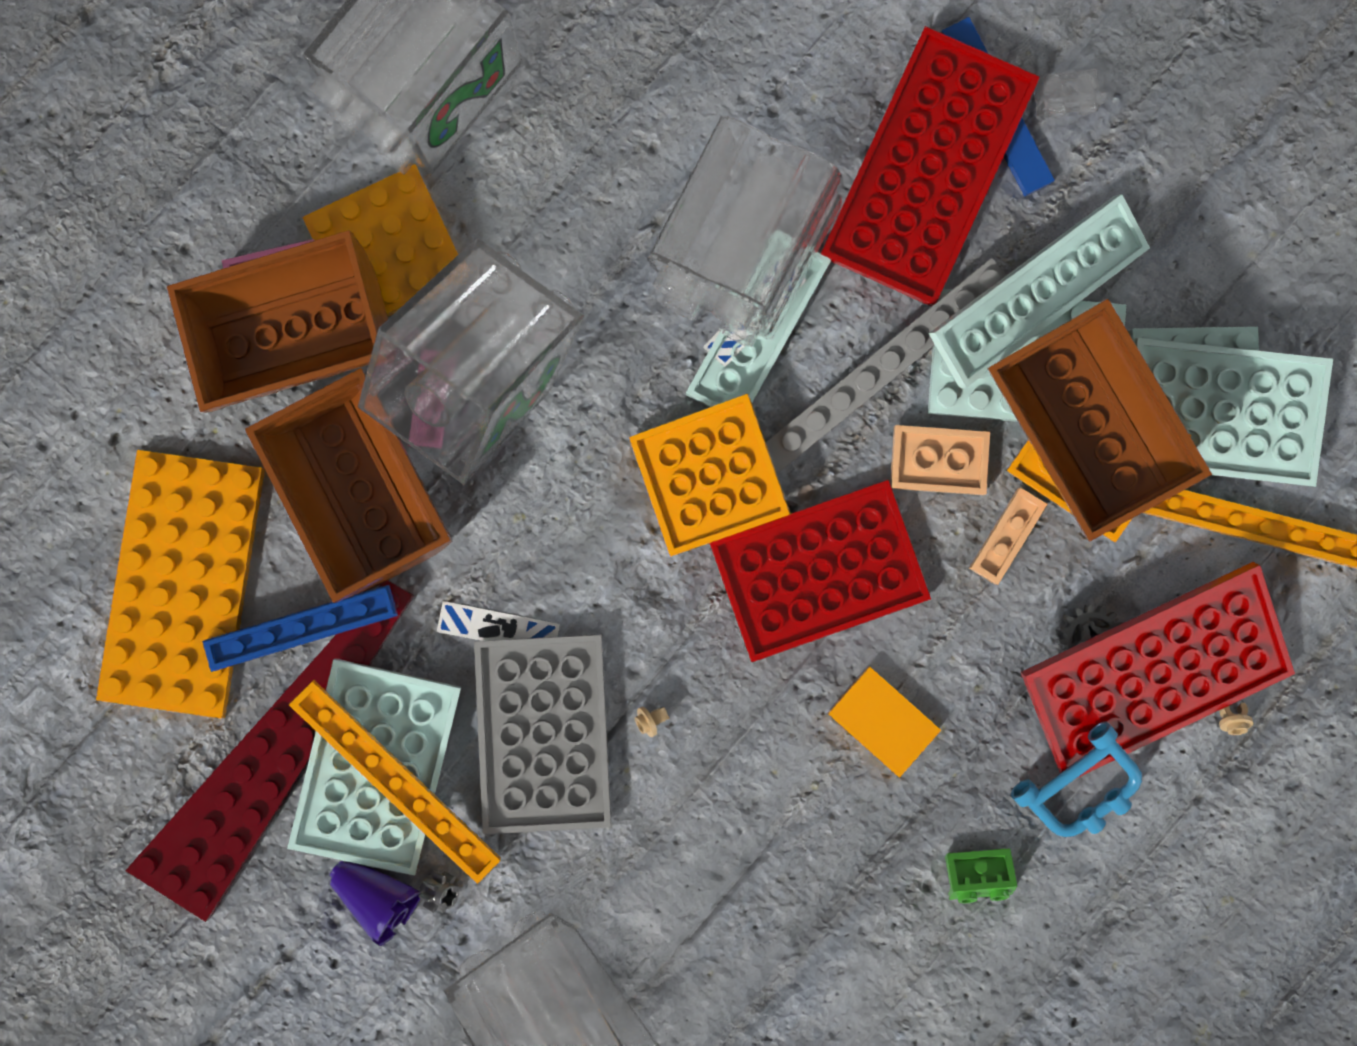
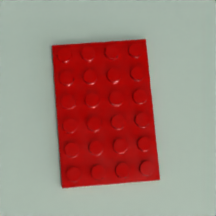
[709,480,931,662]

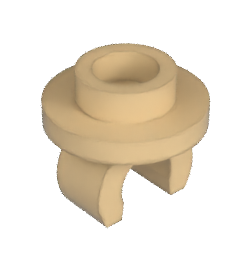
[1219,703,1254,735]
[635,706,670,737]

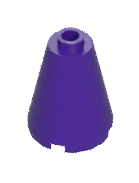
[330,861,420,946]

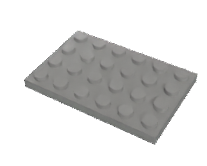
[474,635,611,834]

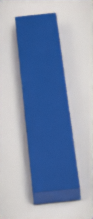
[941,17,1055,197]
[202,585,398,672]

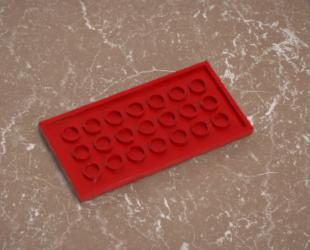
[821,26,1040,307]
[1021,561,1295,779]

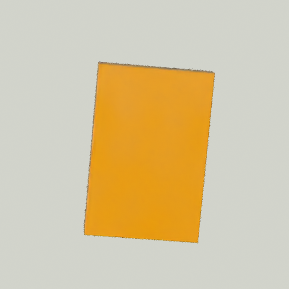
[827,666,941,778]

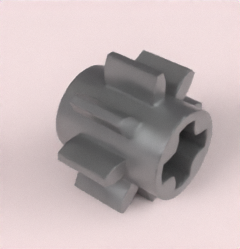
[418,871,460,913]

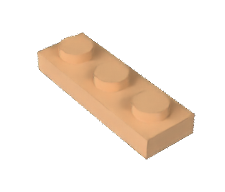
[969,488,1048,585]

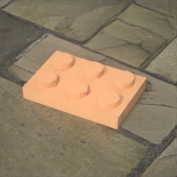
[890,425,990,496]

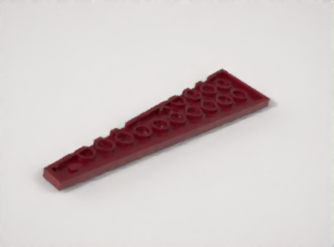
[125,580,414,922]

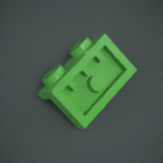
[945,848,1017,903]

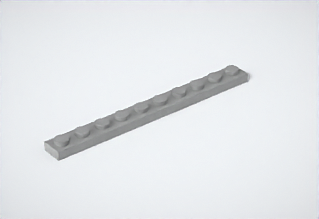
[766,258,1006,474]

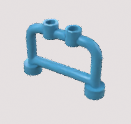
[1011,722,1142,837]

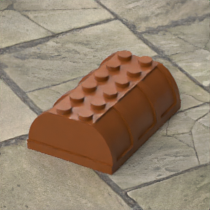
[167,230,393,413]
[987,299,1212,542]
[245,368,453,603]

